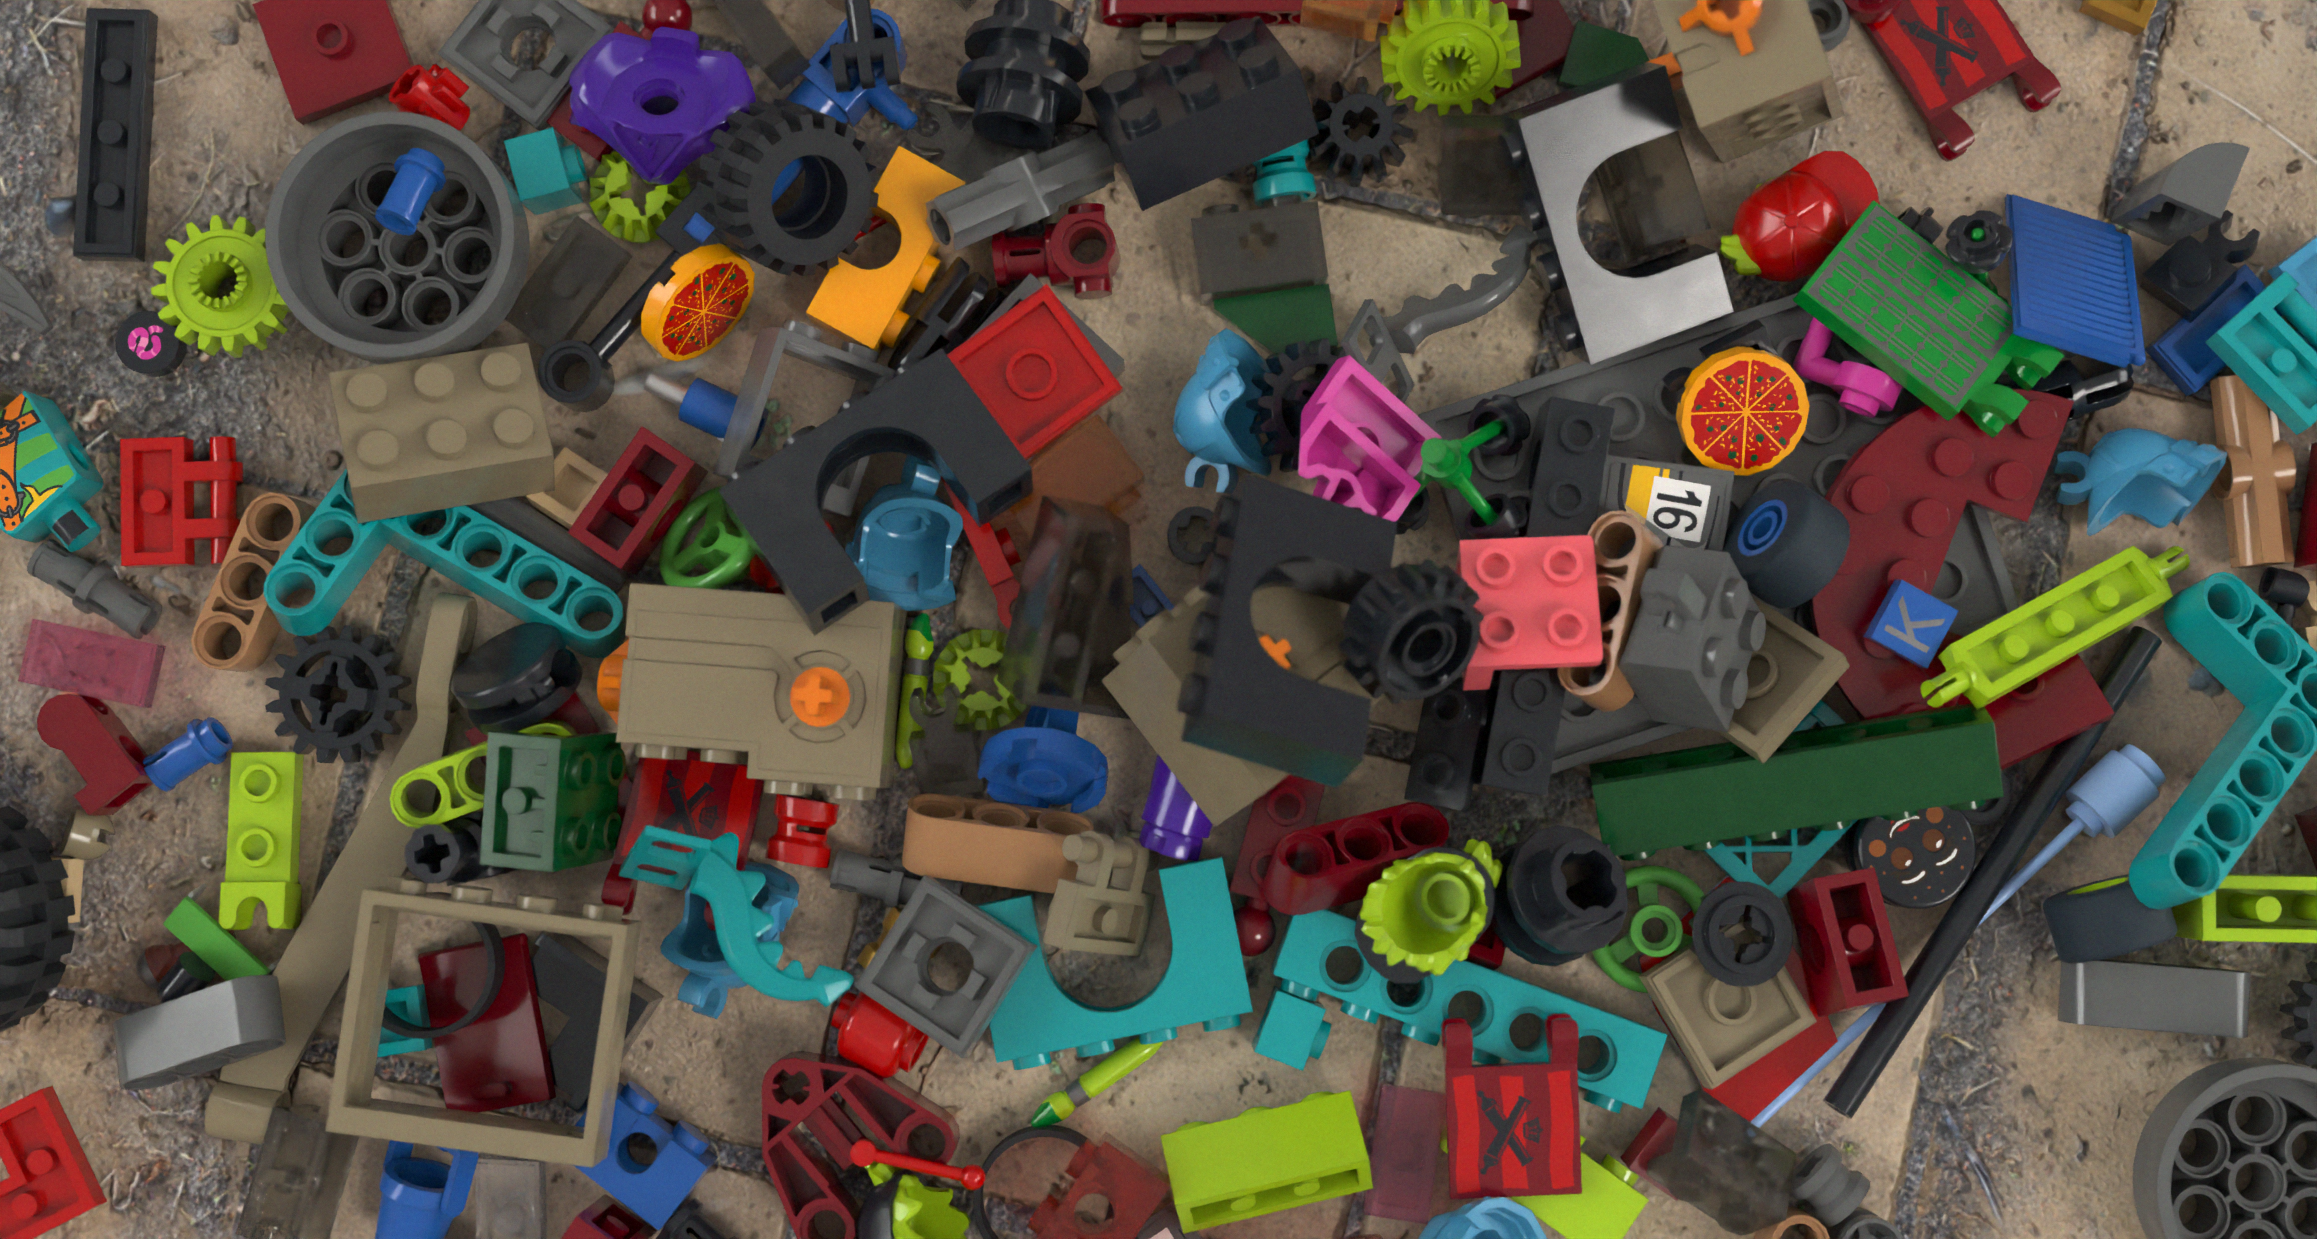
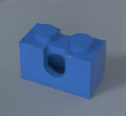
[574,1081,718,1231]

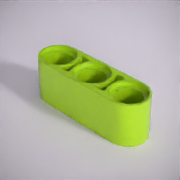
[390,718,578,829]

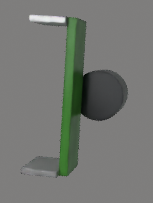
[157,883,281,1003]

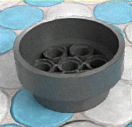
[265,111,530,365]
[2132,1057,2317,1239]

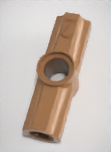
[2210,375,2296,568]

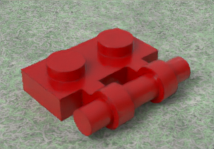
[120,436,243,568]

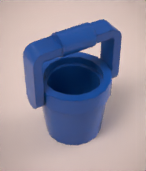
[374,1140,479,1239]

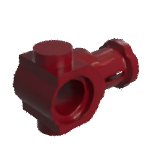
[992,203,1120,299]

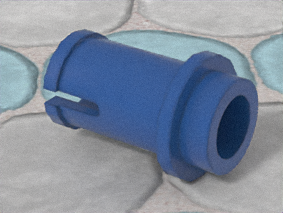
[375,148,446,235]
[143,717,233,792]

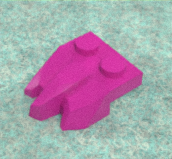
[1298,355,1442,522]

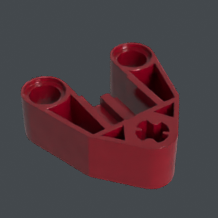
[762,1051,960,1239]

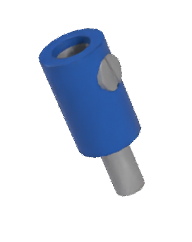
[644,370,769,450]

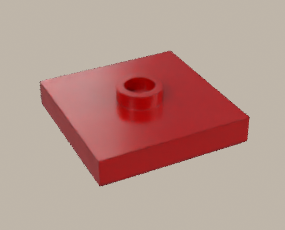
[947,284,1123,460]

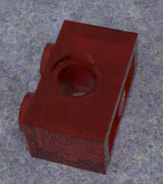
[1026,1131,1170,1239]

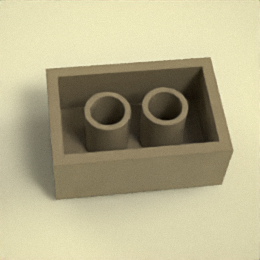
[328,343,555,523]

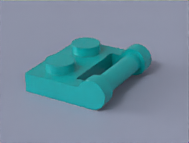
[2205,271,2317,435]

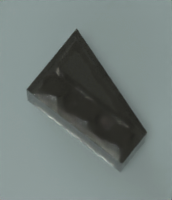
[997,495,1134,720]

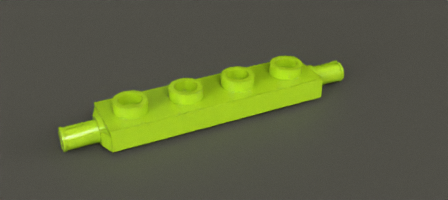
[1921,546,2190,710]

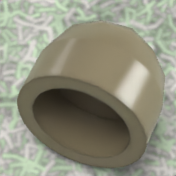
[60,805,115,860]

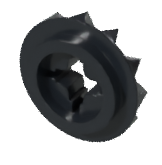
[1688,882,1793,987]

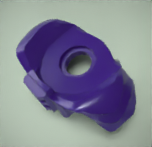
[569,26,756,185]

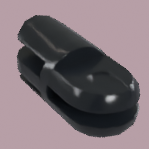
[888,256,1006,370]
[1994,355,2134,422]

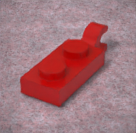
[941,476,1047,630]

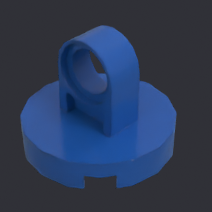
[977,690,1109,813]

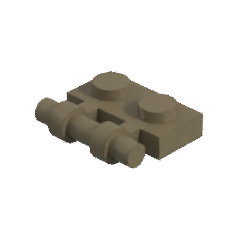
[1043,831,1159,957]

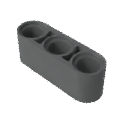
[2058,959,2251,1038]
[113,975,286,1090]

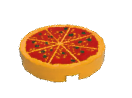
[641,243,755,362]
[1676,346,1810,476]

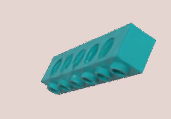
[1270,909,1668,1113]

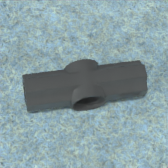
[925,131,1116,254]

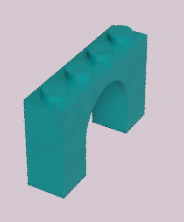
[974,855,1253,1070]

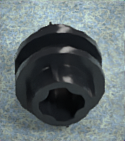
[956,0,1090,149]
[1491,825,1628,967]

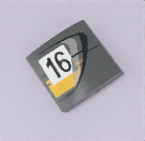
[1596,455,1734,559]

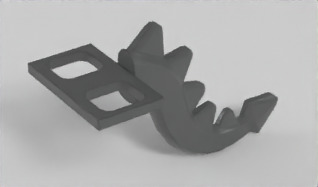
[1340,225,1539,404]

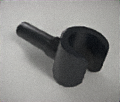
[2258,567,2310,629]

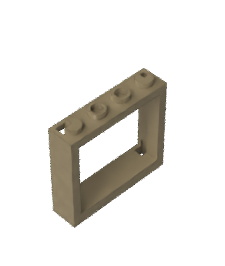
[326,876,642,1168]

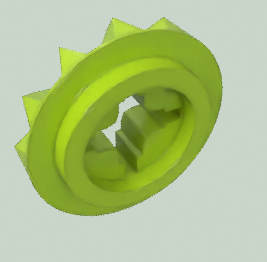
[589,151,691,243]
[933,629,1034,730]

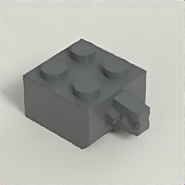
[1618,545,1766,732]

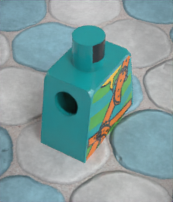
[0,391,104,552]

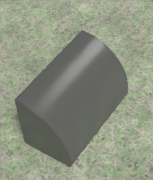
[2111,142,2250,246]

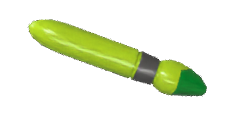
[895,613,934,769]
[1031,1036,1163,1128]

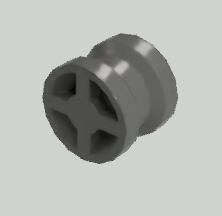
[1786,1143,1870,1227]

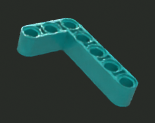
[264,468,626,658]
[2129,572,2317,910]

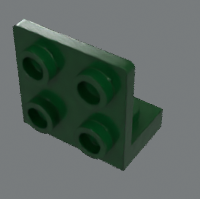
[480,731,626,872]

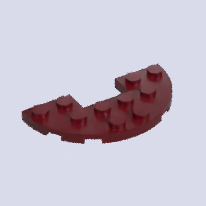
[1809,389,2074,721]

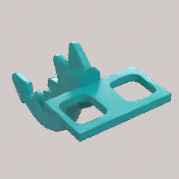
[618,825,854,1007]

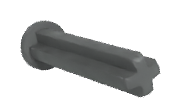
[465,497,629,594]

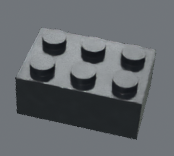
[1085,16,1319,211]

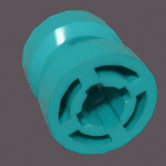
[1251,139,1317,207]

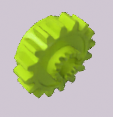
[1380,0,1521,117]
[151,215,291,358]

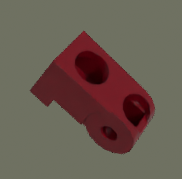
[37,694,153,816]

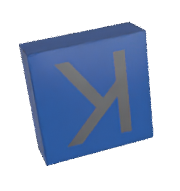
[1863,579,1958,669]

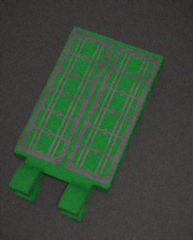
[1793,200,2064,438]

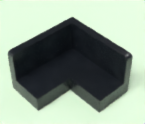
[531,931,664,1113]

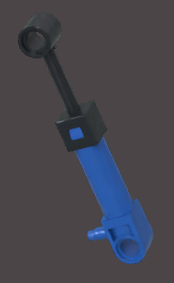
[537,9,918,413]

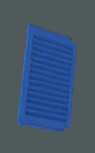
[2004,194,2146,368]

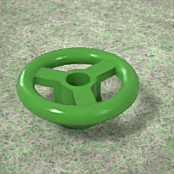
[659,485,756,589]
[1592,865,1705,993]

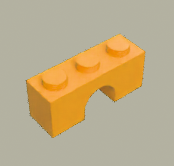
[806,146,966,355]

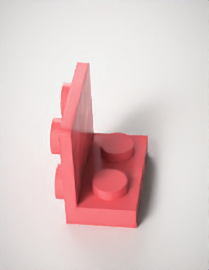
[1455,535,1603,690]

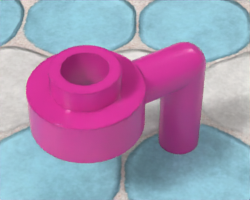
[1793,317,1903,418]

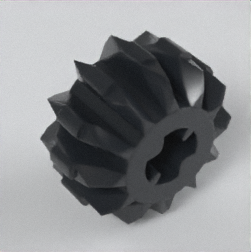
[1309,76,1413,188]

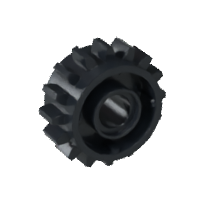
[1338,559,1483,704]

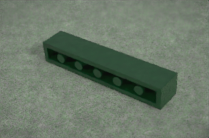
[1589,703,2004,861]

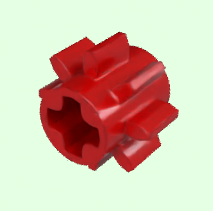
[389,64,470,131]

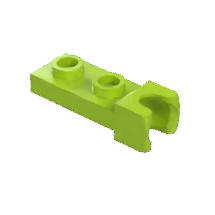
[219,752,304,930]

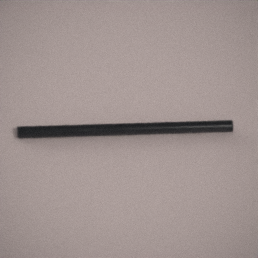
[1823,626,2162,1119]

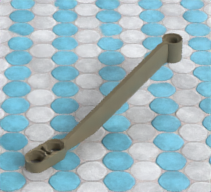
[204,592,478,1147]

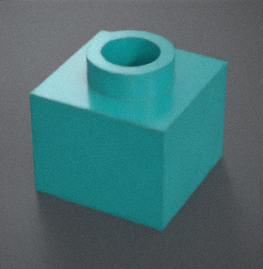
[504,127,587,216]
[1252,985,1332,1071]

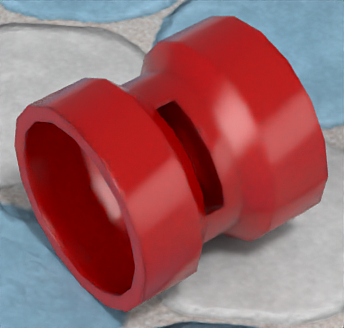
[765,794,840,868]

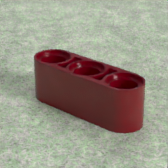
[1262,802,1449,915]

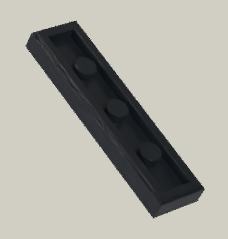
[73,8,158,262]

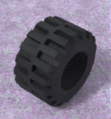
[697,99,879,276]

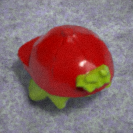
[1720,151,1880,282]

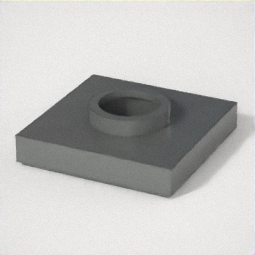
[438,0,614,131]
[855,875,1037,1059]

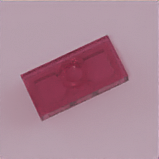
[18,619,166,708]
[1362,1083,1445,1224]

